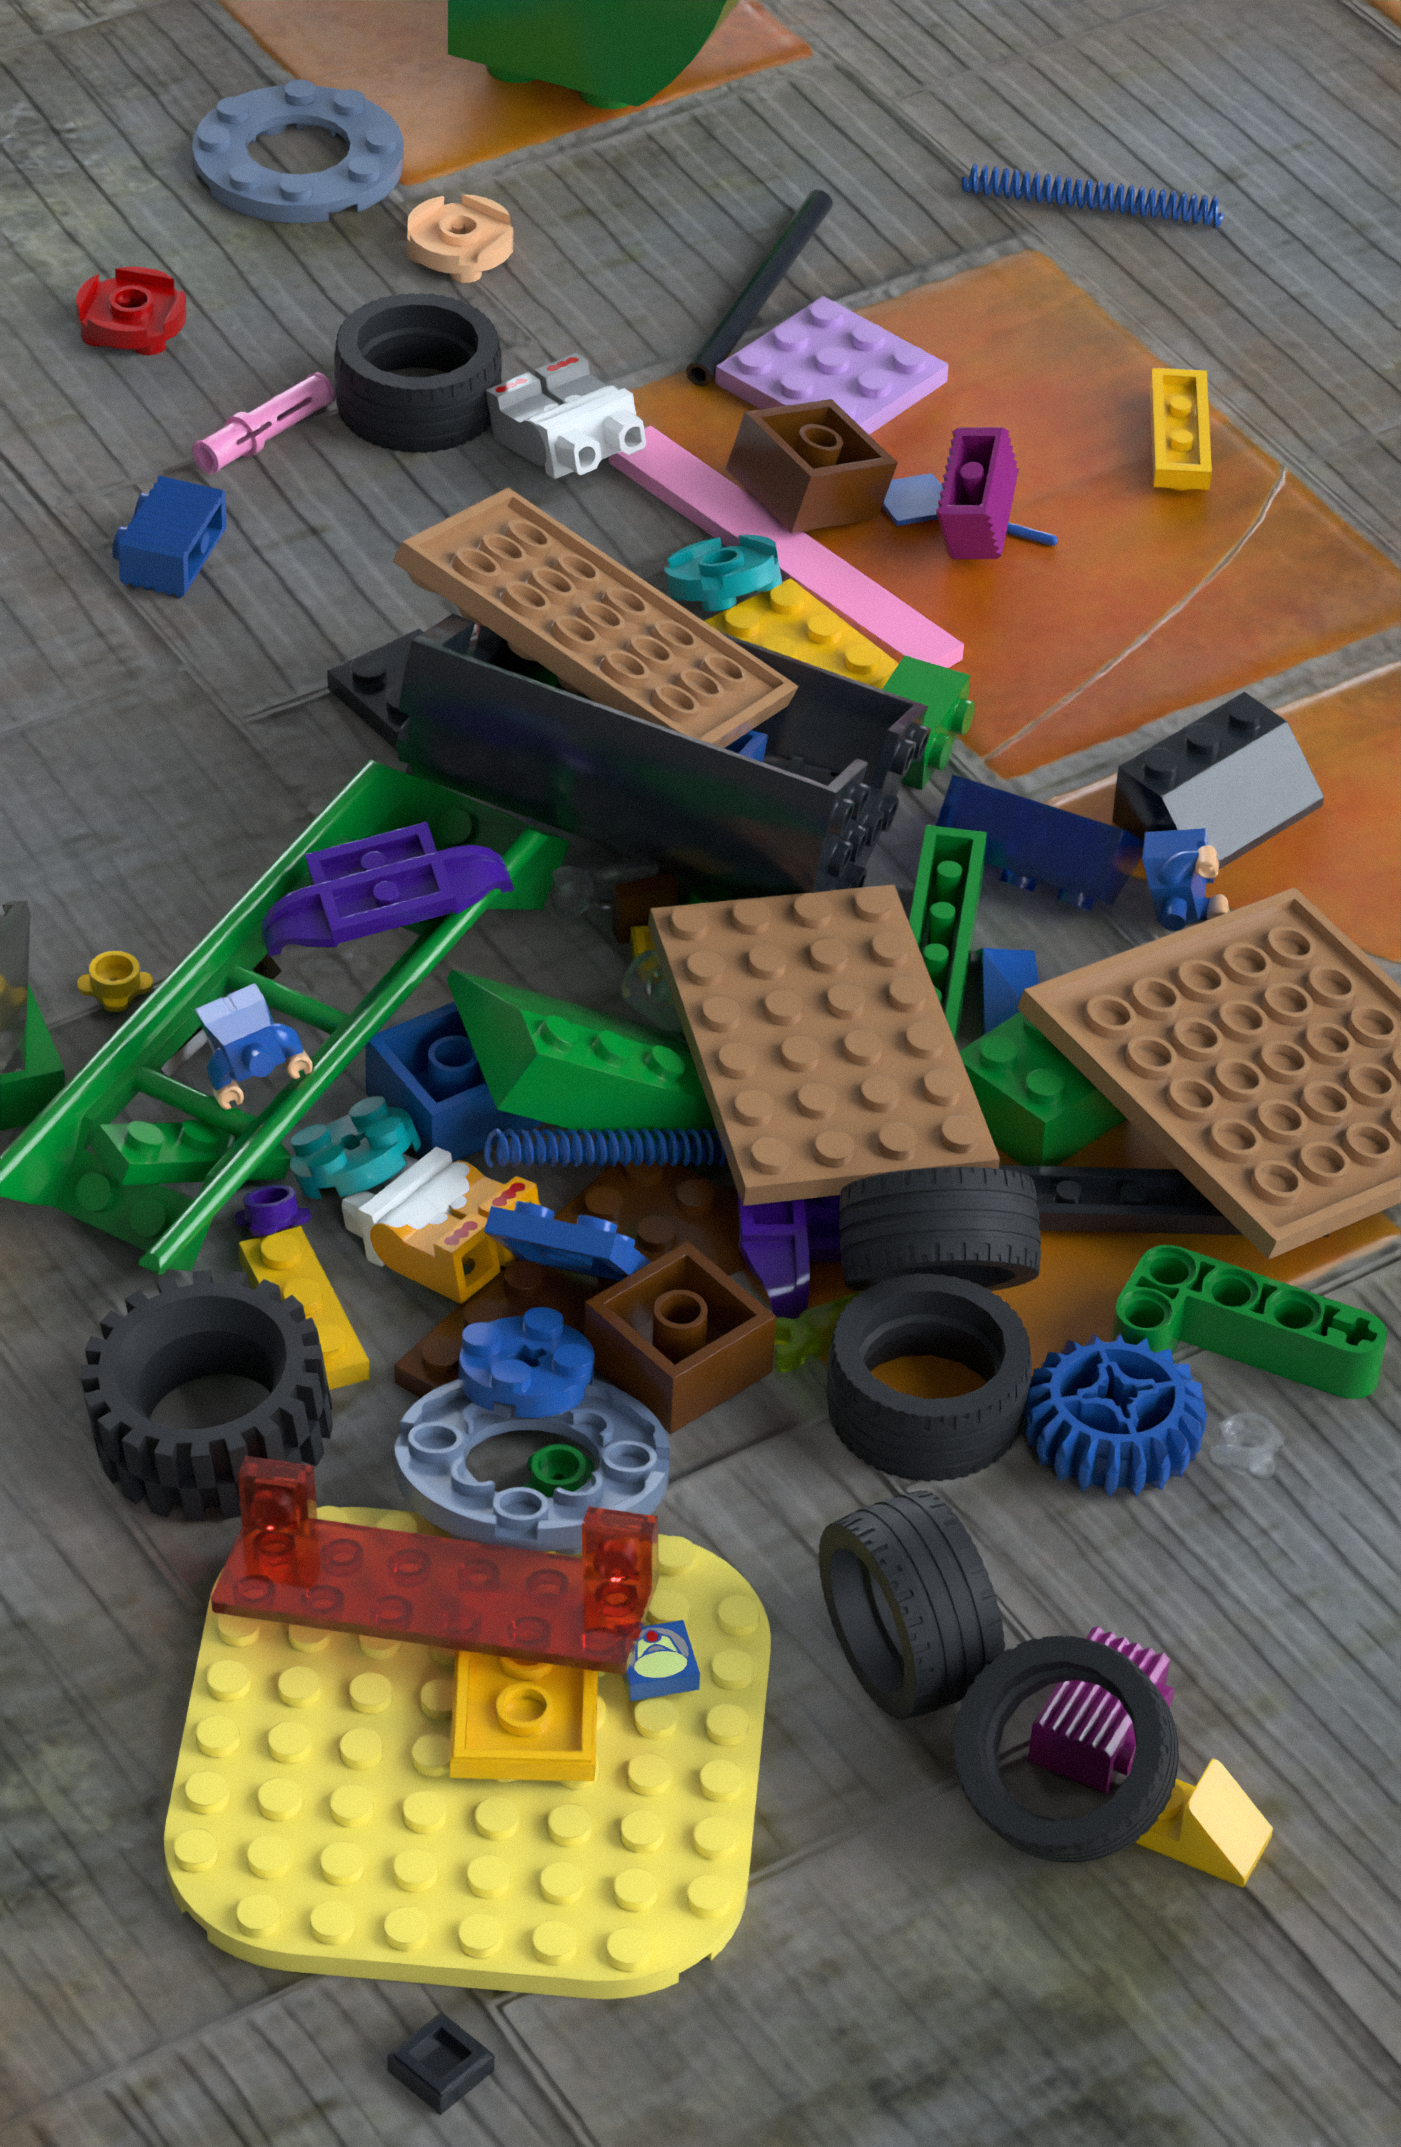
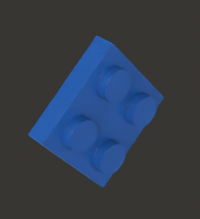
[484,1201,651,1282]

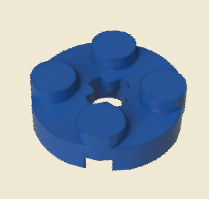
[458,1307,595,1418]

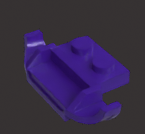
[261,822,515,957]
[736,1187,842,1319]

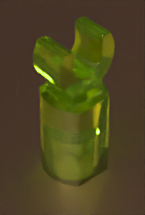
[774,1290,863,1372]

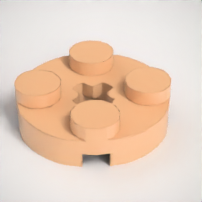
[407,195,513,283]

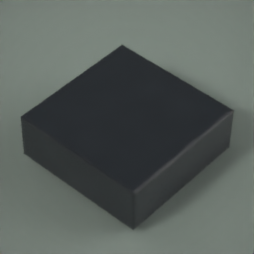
[387,2012,495,2115]

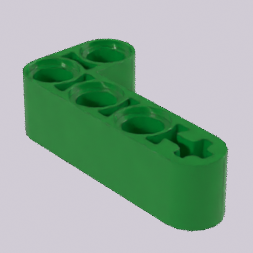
[1111,1245,1387,1399]

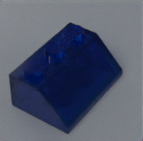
[936,775,1144,911]

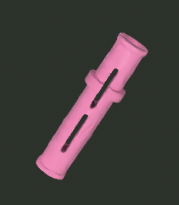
[192,372,335,474]

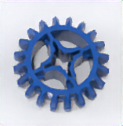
[1024,1333,1207,1498]

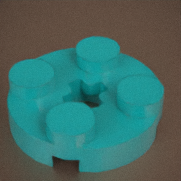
[664,535,782,612]
[290,1096,421,1199]

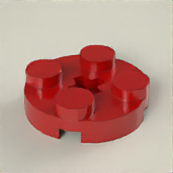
[76,266,187,356]

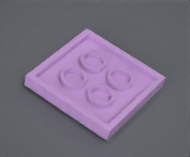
[715,296,949,435]

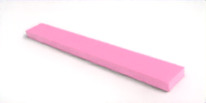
[609,426,964,668]

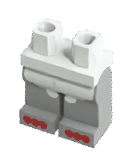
[486,353,646,479]

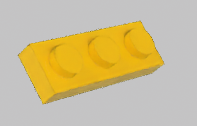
[1150,368,1212,491]
[238,1226,370,1390]

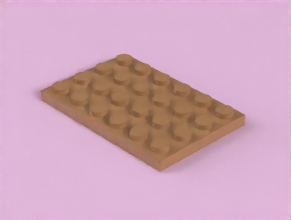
[392,487,799,748]
[648,884,1000,1206]

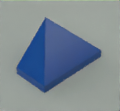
[972,948,1039,1036]

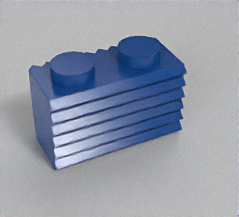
[112,476,227,598]

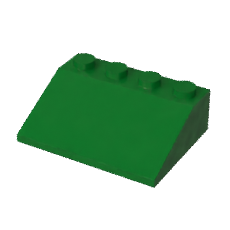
[446,969,721,1166]

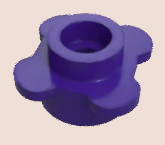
[234,1185,311,1237]

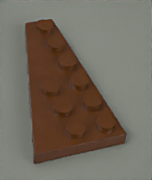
[394,1151,745,1398]

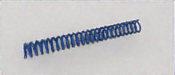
[962,163,1224,228]
[484,1128,727,1168]

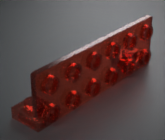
[211,1456,659,1675]

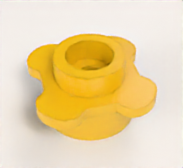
[77,951,153,1012]

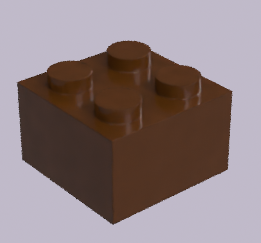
[726,399,898,533]
[584,1241,776,1434]

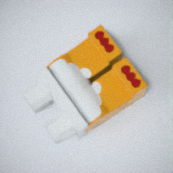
[341,1147,540,1304]

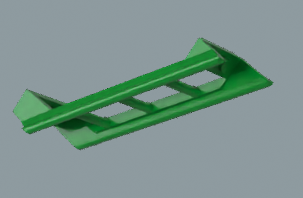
[0,759,570,1275]

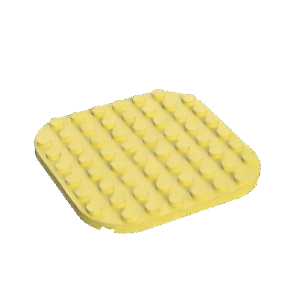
[164,1506,771,1999]

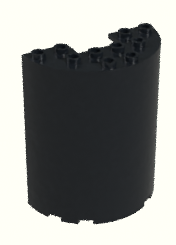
[396,614,931,898]

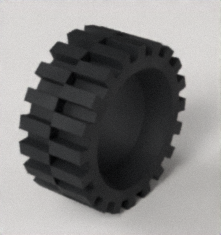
[81,1270,333,1521]

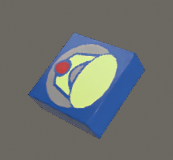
[613,1620,700,1701]

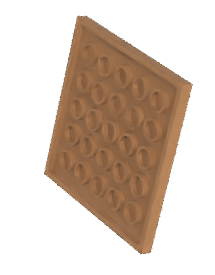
[1017,888,1401,1260]

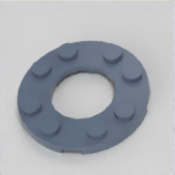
[192,79,404,223]
[394,1379,670,1555]

